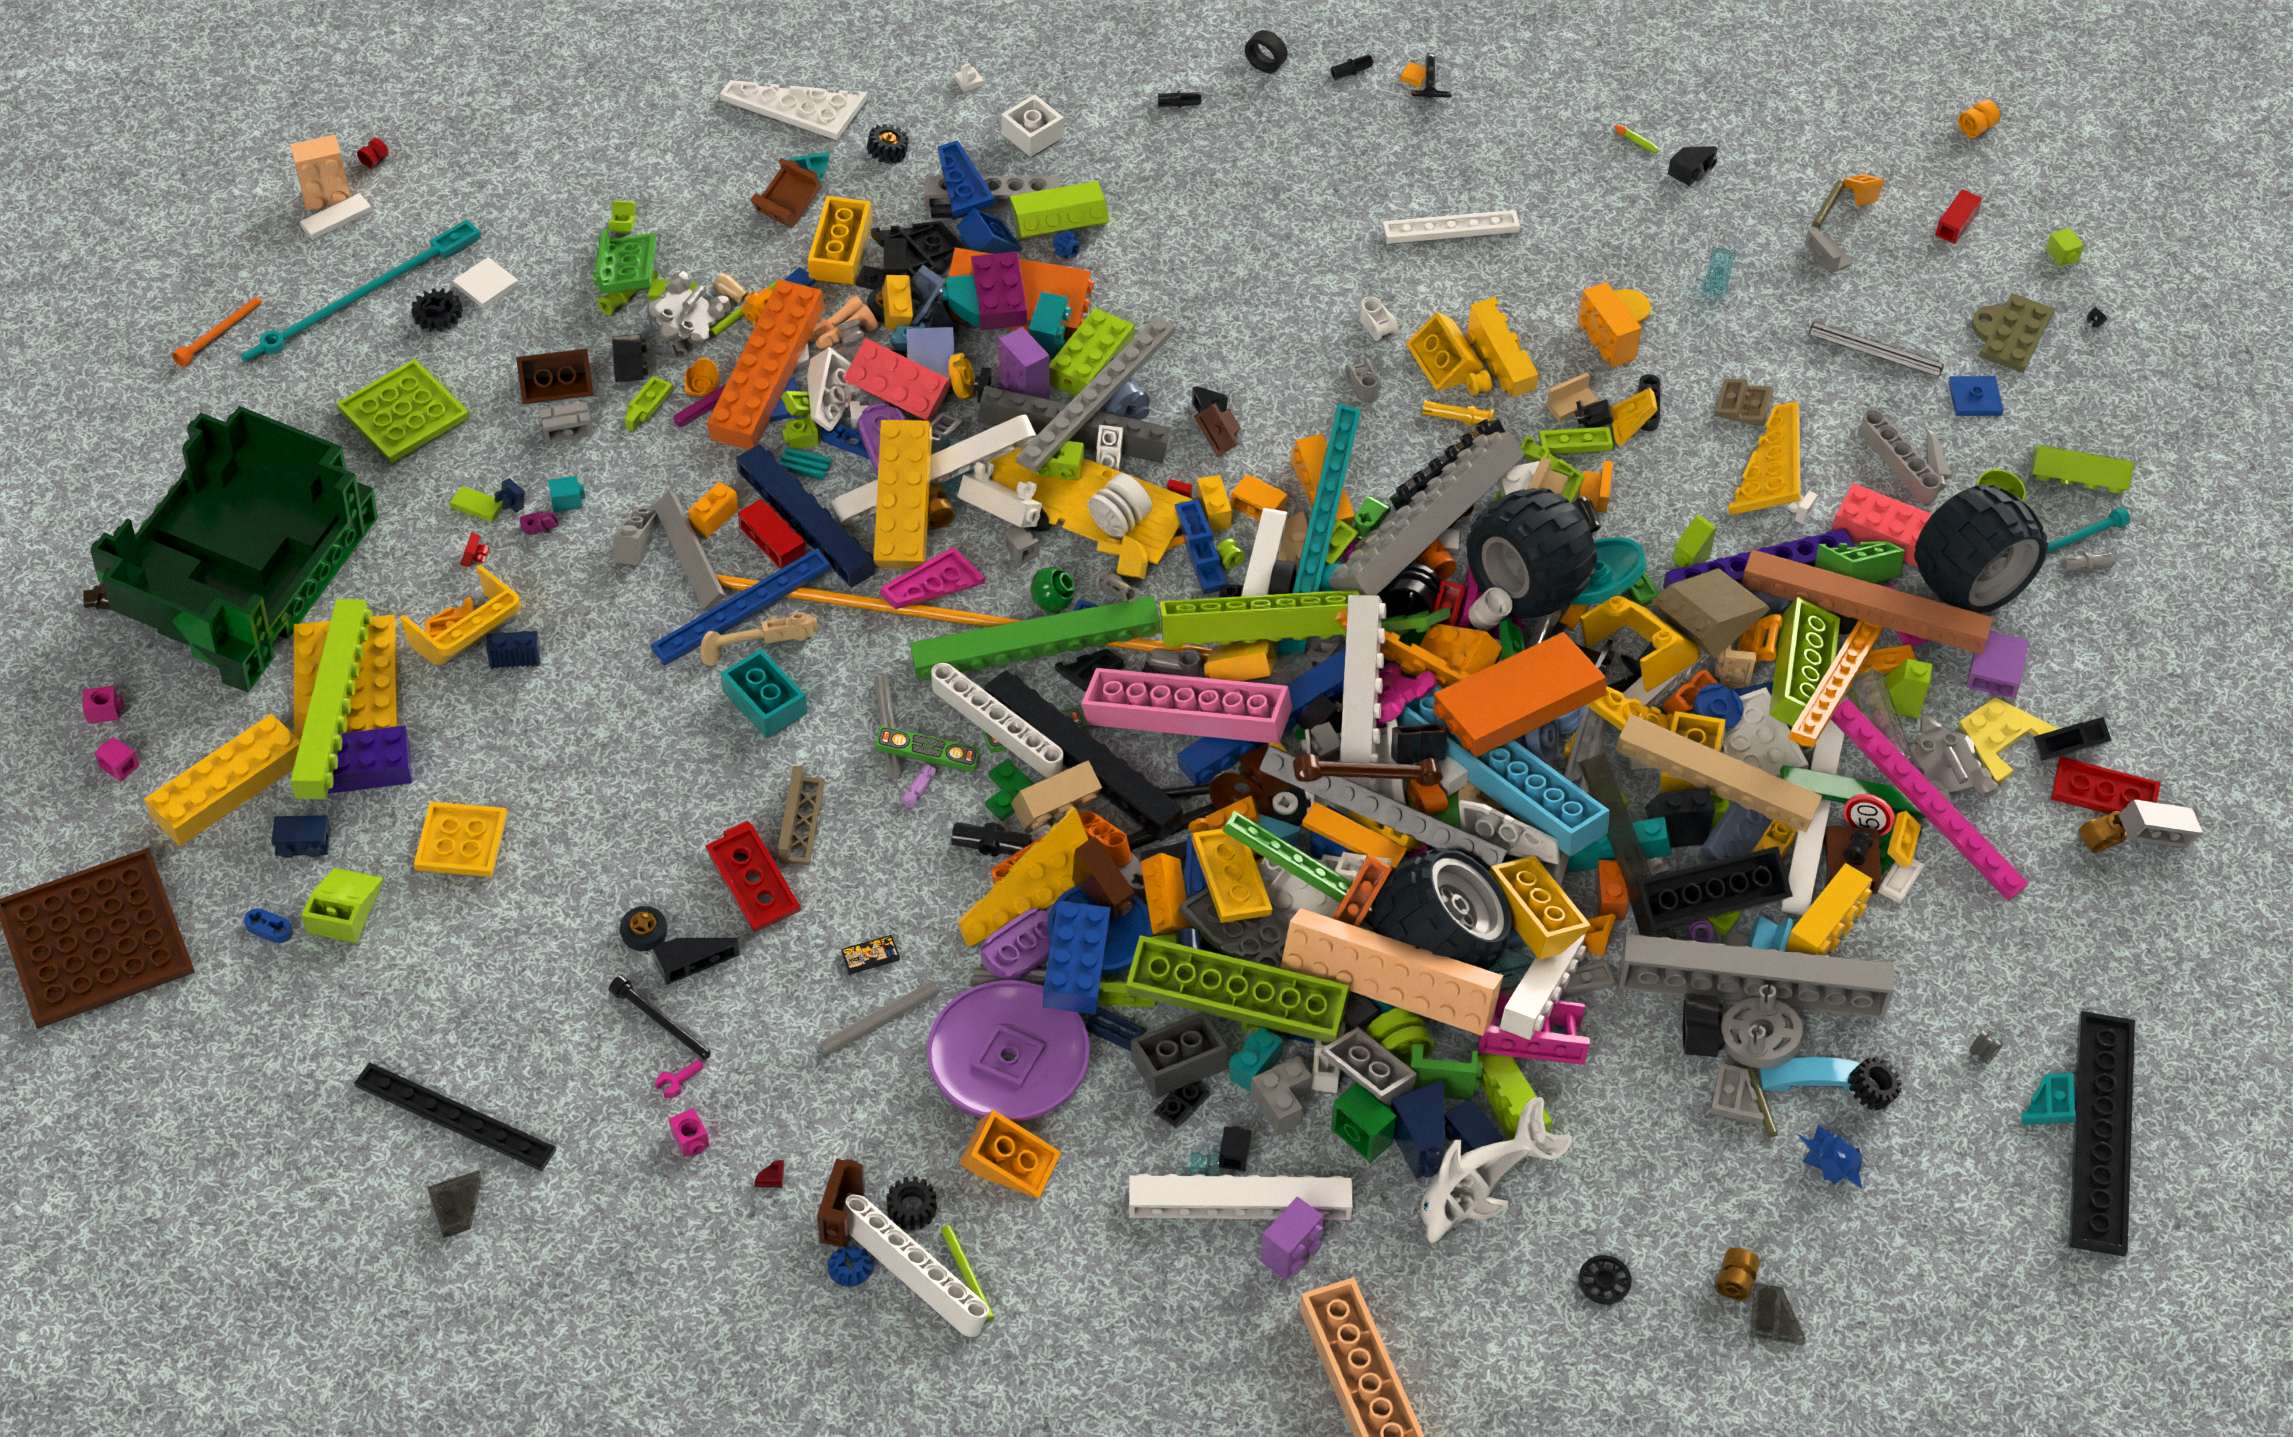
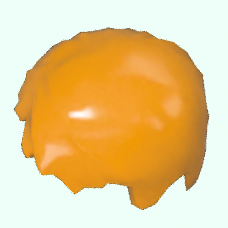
[684,358,720,397]

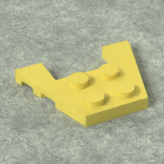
[1959,697,2058,784]

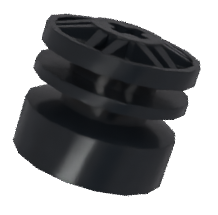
[1382,563,1441,618]

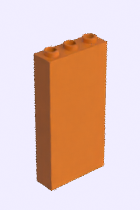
[944,248,1094,339]
[1433,632,1606,758]

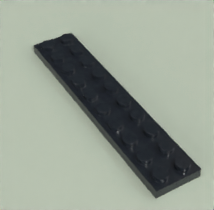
[2069,1011,2135,1257]

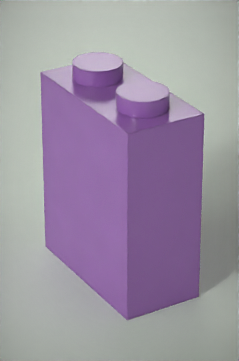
[1966,630,2029,699]

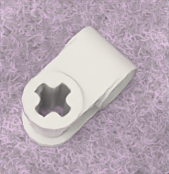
[1359,297,1398,341]

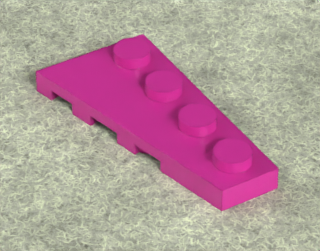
[879,547,986,609]

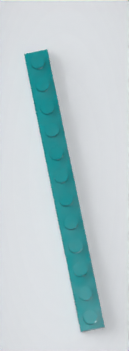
[1277,403,1361,661]

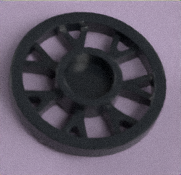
[1578,1255,1632,1305]

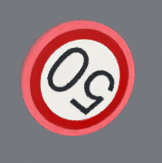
[1843,794,1895,837]

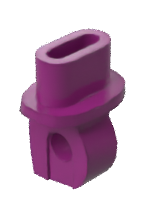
[520,511,559,535]

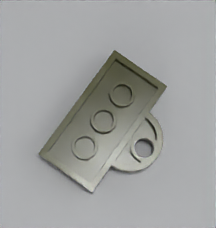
[1972,293,2055,373]

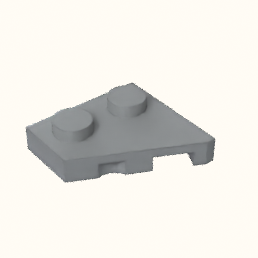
[1710,1063,1764,1126]

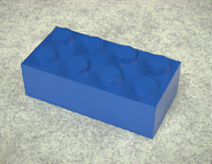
[1042,901,1110,1015]

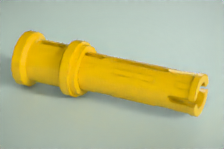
[1422,400,1495,427]

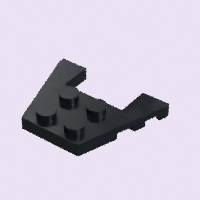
[871,221,965,279]

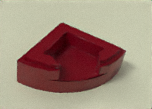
[754,1160,785,1188]

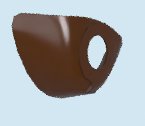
[1209,772,1273,818]

